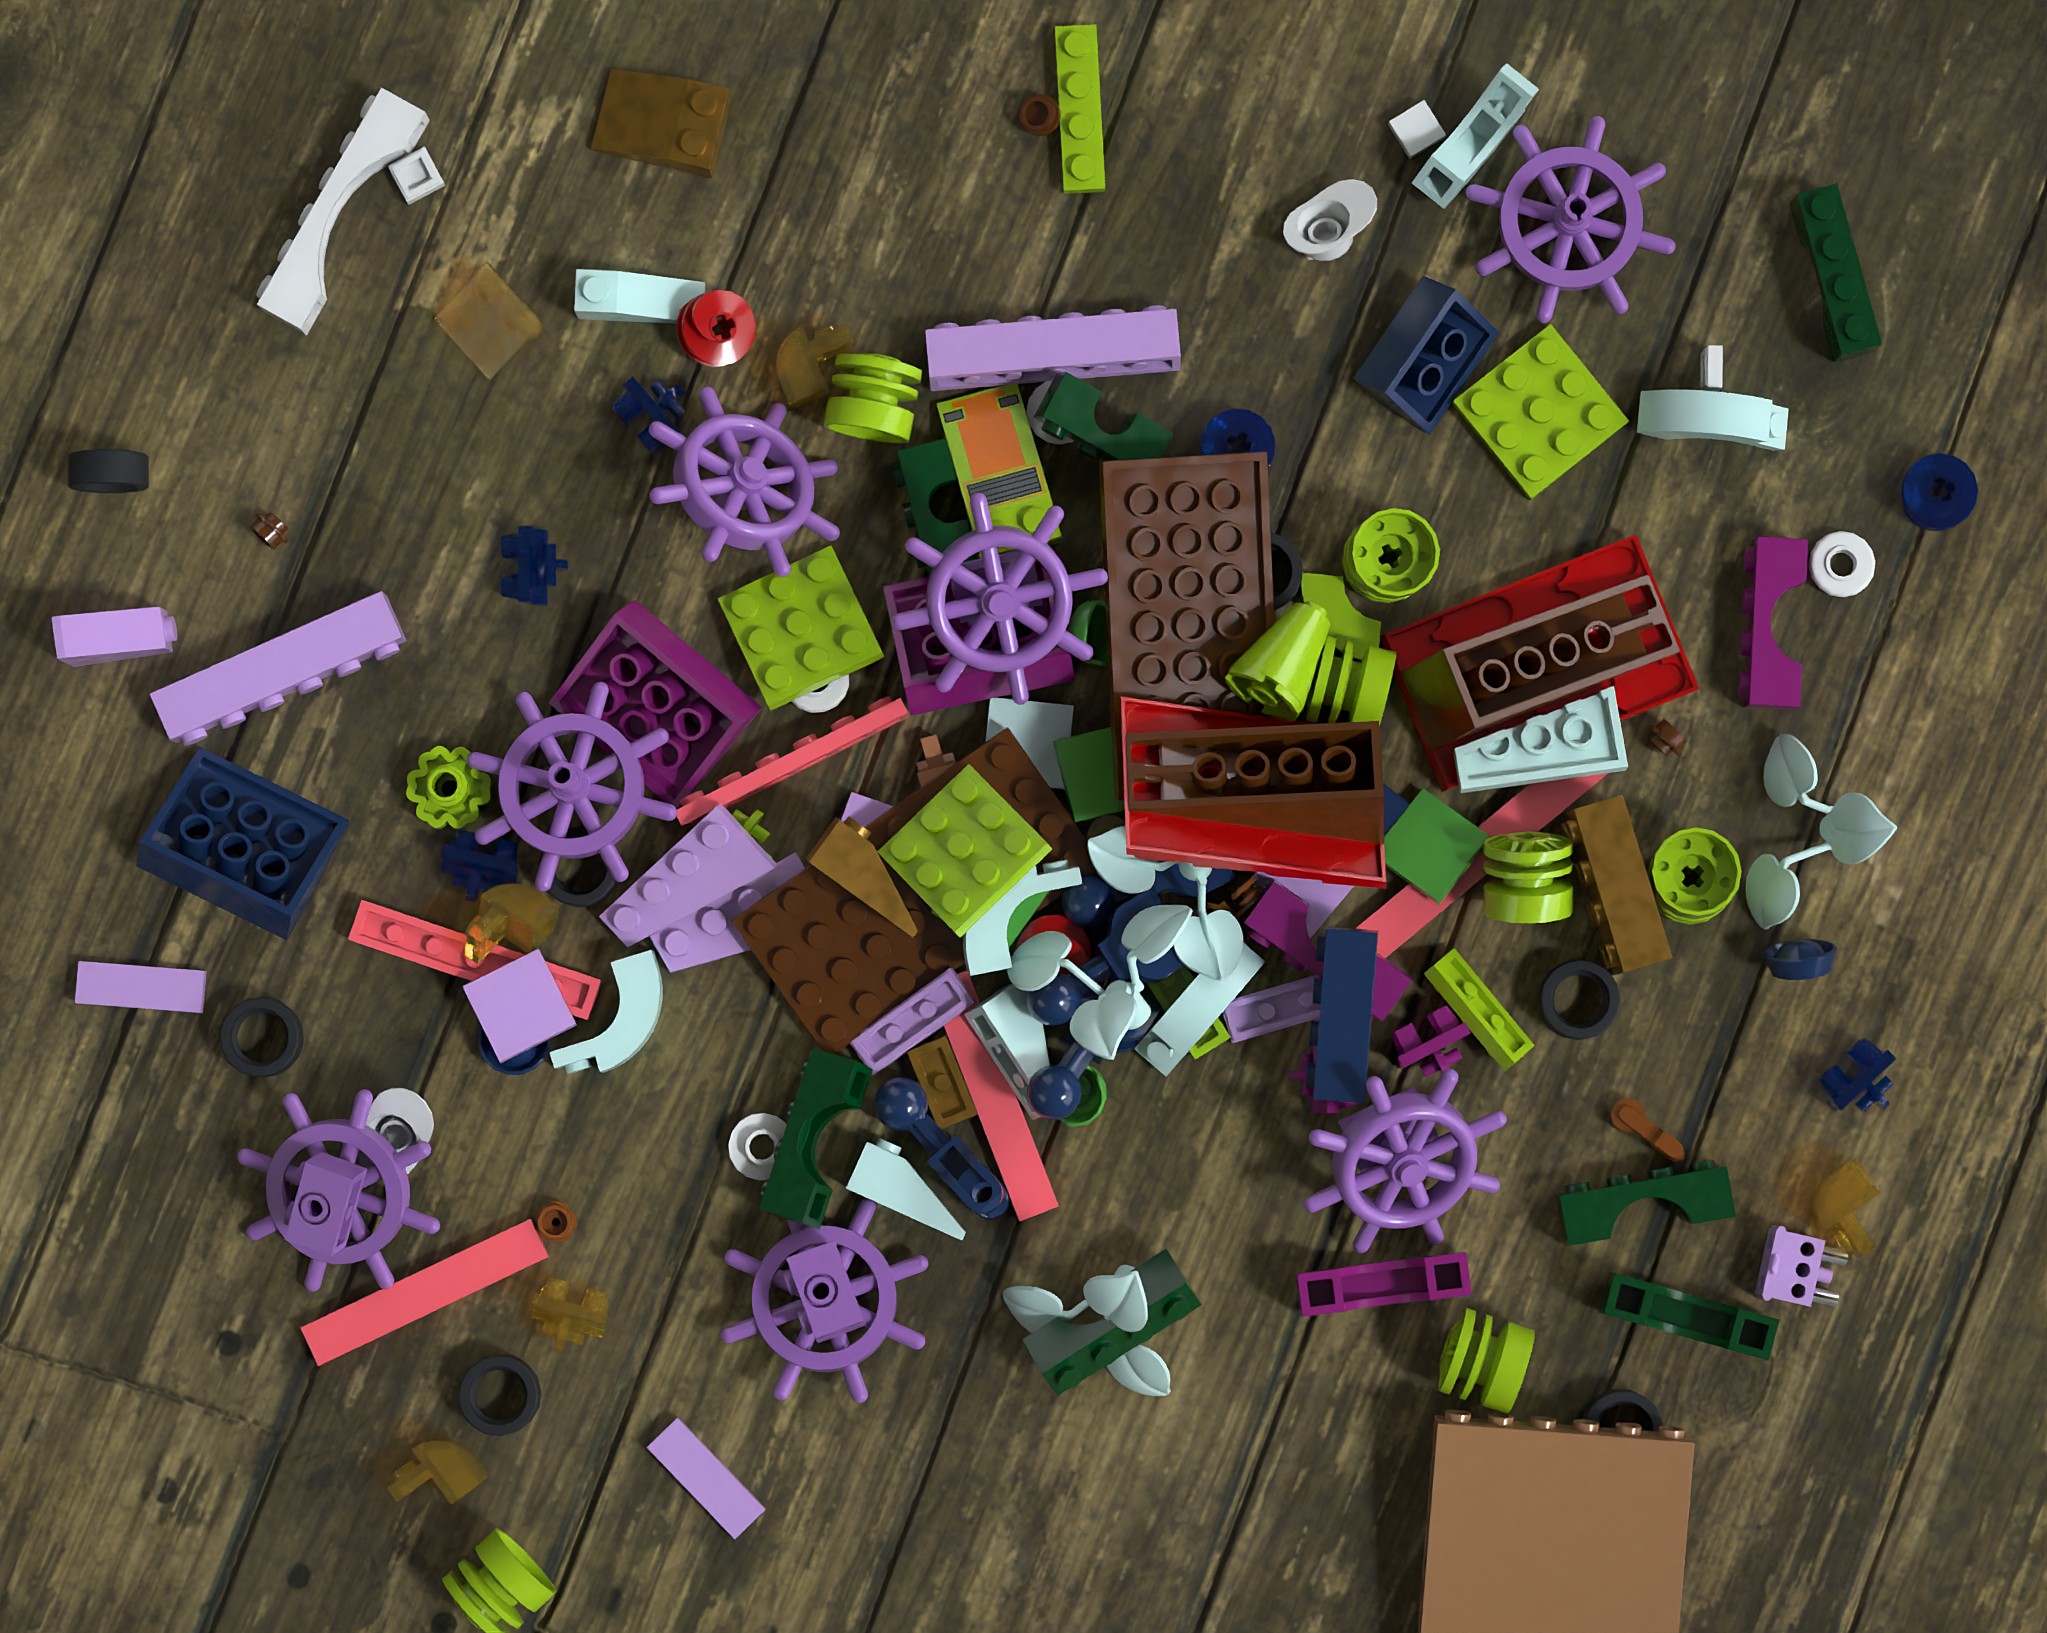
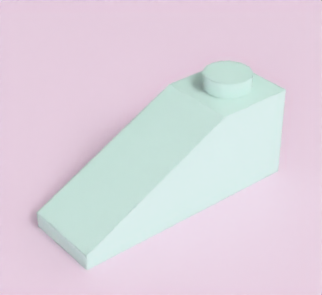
[574,269,706,324]
[964,983,1050,1120]
[846,1138,966,1240]

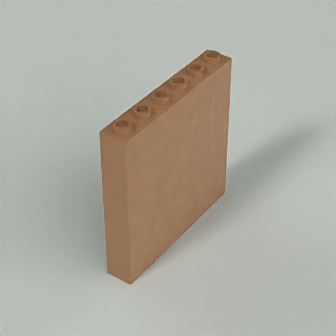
[1417,1410,1695,1633]

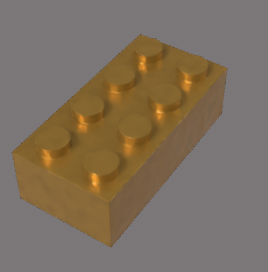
[1561,795,1673,976]

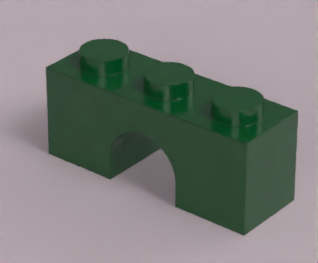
[1033,372,1174,461]
[892,439,977,576]

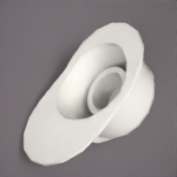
[1283,179,1377,261]
[357,1088,434,1174]

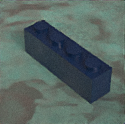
[1306,926,1379,1103]

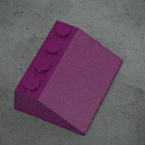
[883,559,1075,716]
[549,600,762,809]

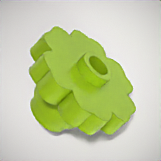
[406,746,493,830]

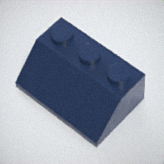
[1353,276,1499,435]

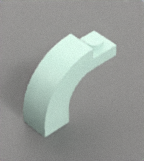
[1412,63,1539,209]
[1637,390,1789,451]
[963,860,1082,976]
[1135,943,1265,1076]
[549,950,663,1074]

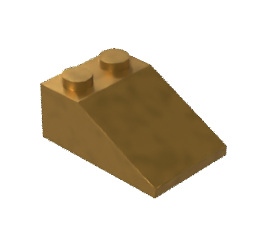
[591,69,732,179]
[806,816,918,937]

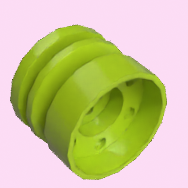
[823,353,922,444]
[1342,508,1440,604]
[1305,635,1396,725]
[1646,827,1742,925]
[1483,831,1573,923]
[1438,1307,1535,1414]
[442,1528,557,1633]

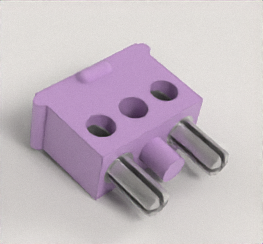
[1755,1225,1848,1307]

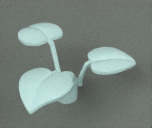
[1746,734,1897,929]
[1087,825,1243,981]
[1007,905,1193,1060]
[1002,1265,1171,1396]

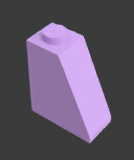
[51,607,177,667]

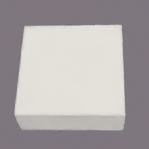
[1388,100,1446,159]
[388,146,446,205]
[1700,345,1723,392]

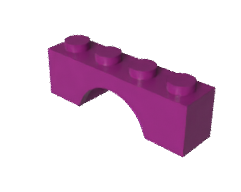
[1737,537,1808,711]
[1244,880,1412,1022]
[1295,1252,1472,1317]

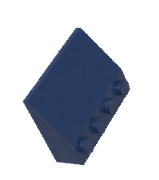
[136,747,349,940]

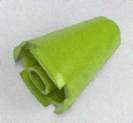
[1225,601,1331,722]

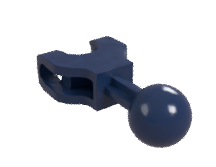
[1062,861,1236,929]
[1026,889,1184,1026]
[1027,981,1162,1120]
[874,1077,1010,1220]

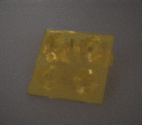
[434,262,543,380]

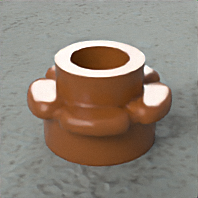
[535,1201,577,1243]

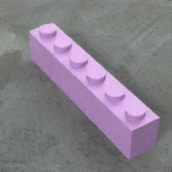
[926,305,1181,391]
[150,591,407,746]

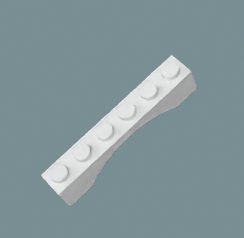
[257,88,430,336]

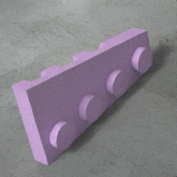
[599,803,778,947]
[650,852,805,973]

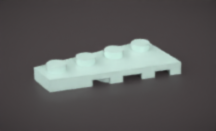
[1453,686,1628,793]

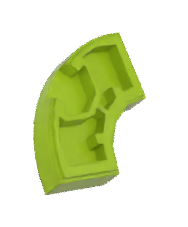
[1300,573,1381,661]

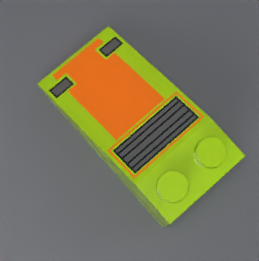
[936,384,1062,559]

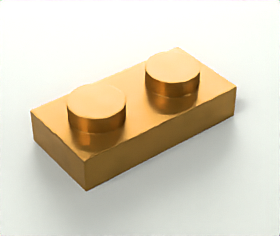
[907,1036,978,1129]

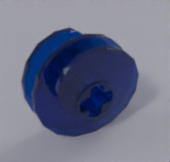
[1201,408,1276,470]
[1901,453,1978,531]

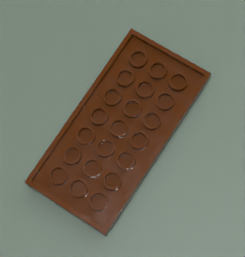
[1099,451,1274,801]
[731,727,1096,1054]

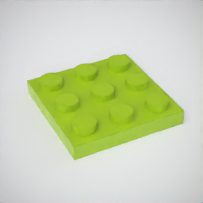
[1452,324,1629,500]
[718,545,884,711]
[877,764,1052,938]

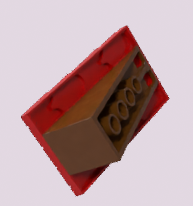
[1380,534,1699,792]
[1121,696,1386,889]

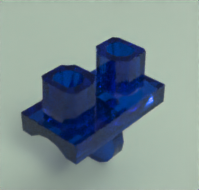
[612,376,687,455]
[501,526,568,606]
[441,829,519,903]
[1817,1038,1896,1113]

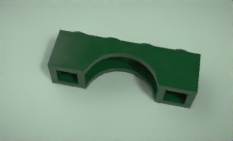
[1789,183,1882,363]
[759,1048,873,1230]
[1555,1159,1736,1246]
[1022,1249,1202,1396]
[1598,1272,1780,1361]

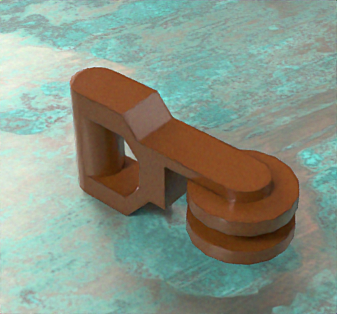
[1191,874,1266,919]
[1611,1098,1685,1164]

